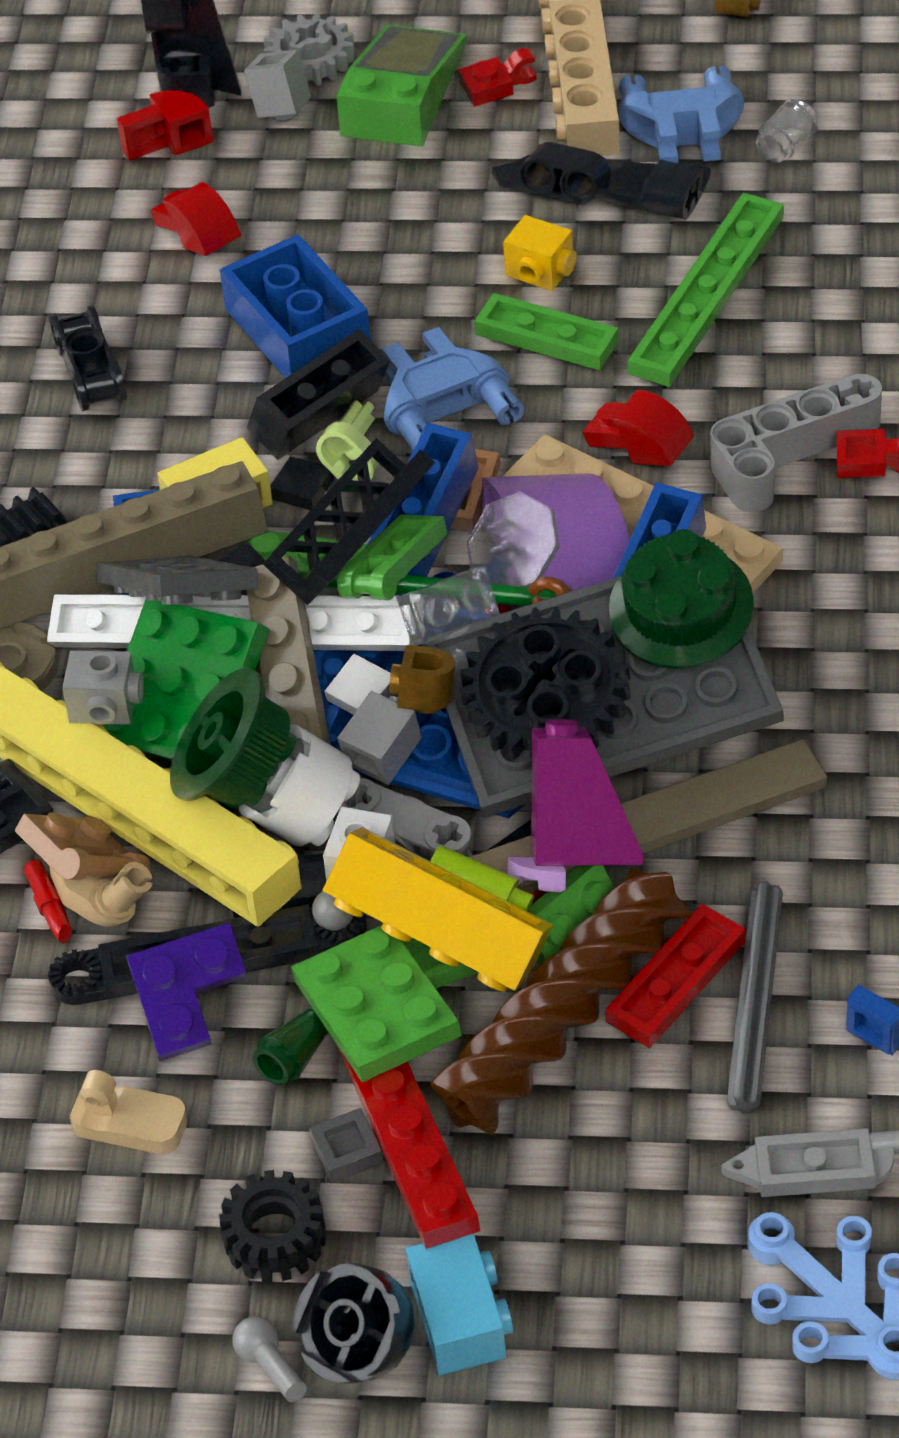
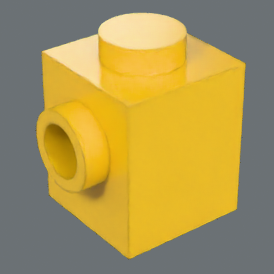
[503,215,577,291]

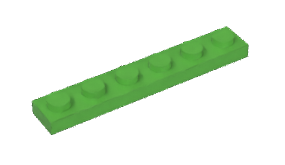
[628,192,784,387]

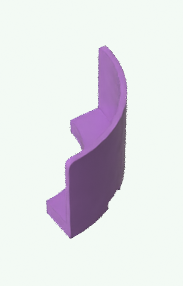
[482,473,630,610]

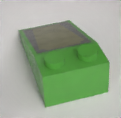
[336,24,467,147]

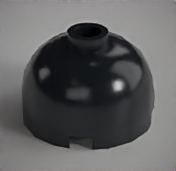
[294,1263,415,1384]

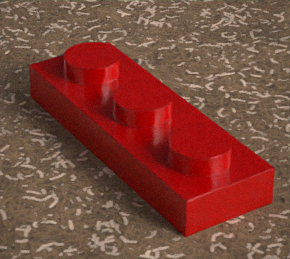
[605,904,746,1049]

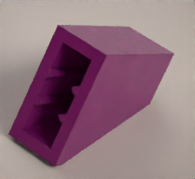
[531,719,643,866]

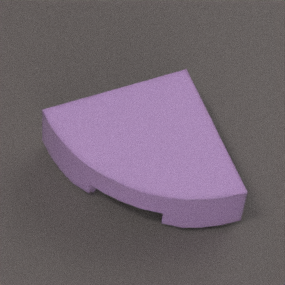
[507,857,566,892]

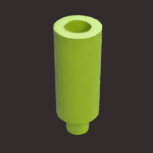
[430,845,534,912]

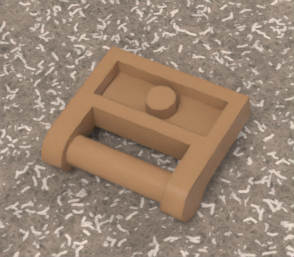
[15,812,151,880]

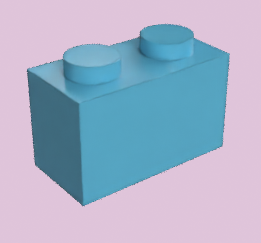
[405,1234,513,1376]

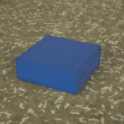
[846,984,899,1056]

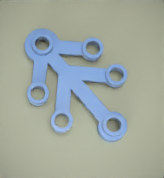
[748,1212,899,1380]

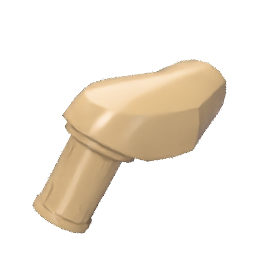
[50,862,152,927]

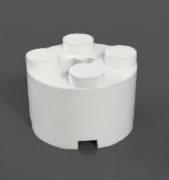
[239,724,360,846]

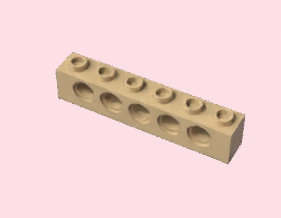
[539,0,620,156]

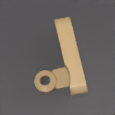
[70,1070,188,1154]

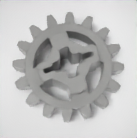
[264,13,355,86]

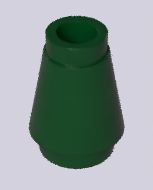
[253,1009,329,1085]

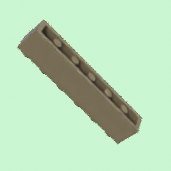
[0,461,268,629]

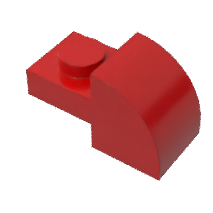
[117,90,214,161]
[150,182,241,256]
[582,390,694,466]

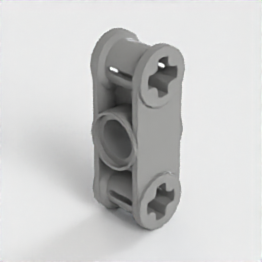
[338,777,473,861]

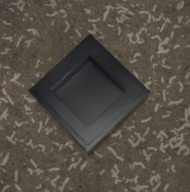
[270,456,334,510]

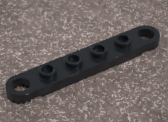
[48,904,368,1005]

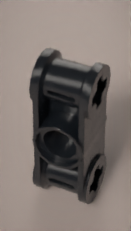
[49,305,127,412]

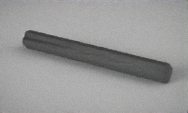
[727,881,783,1114]

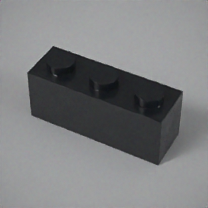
[247,329,390,460]

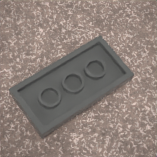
[96,556,258,604]

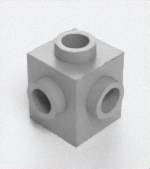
[62,650,144,725]

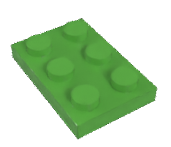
[291,925,462,1083]

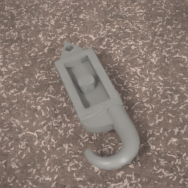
[722,1128,899,1197]

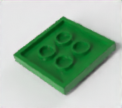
[102,599,270,762]

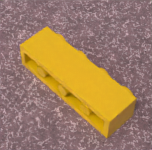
[322,827,553,992]

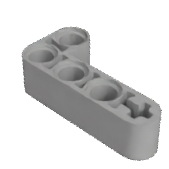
[710,373,882,512]

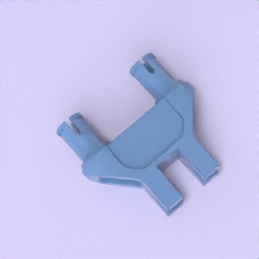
[618,66,744,163]
[382,327,525,452]

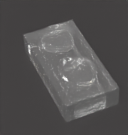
[396,566,500,646]

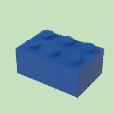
[220,234,371,378]

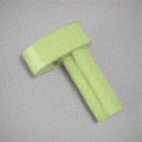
[316,400,380,481]

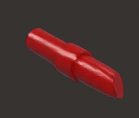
[23,859,72,944]

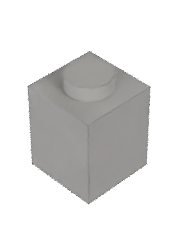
[244,49,311,121]
[337,690,422,785]

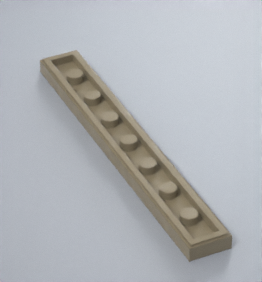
[470,739,828,893]

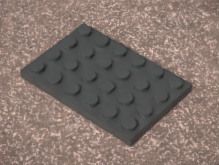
[422,576,784,818]

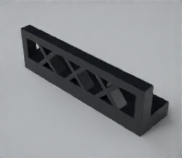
[263,438,435,605]

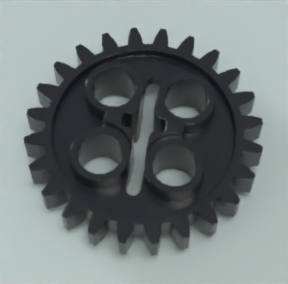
[460,606,631,762]

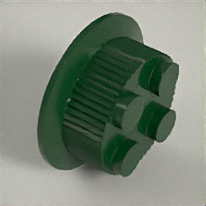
[609,529,754,669]
[170,668,296,808]

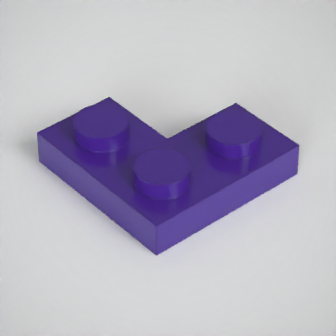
[126,922,247,1061]

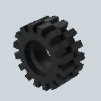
[219,1170,326,1283]

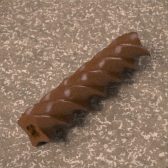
[430,868,692,1135]

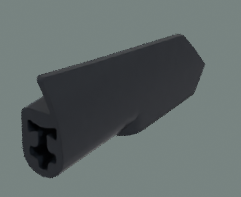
[141,0,242,108]
[492,142,711,220]

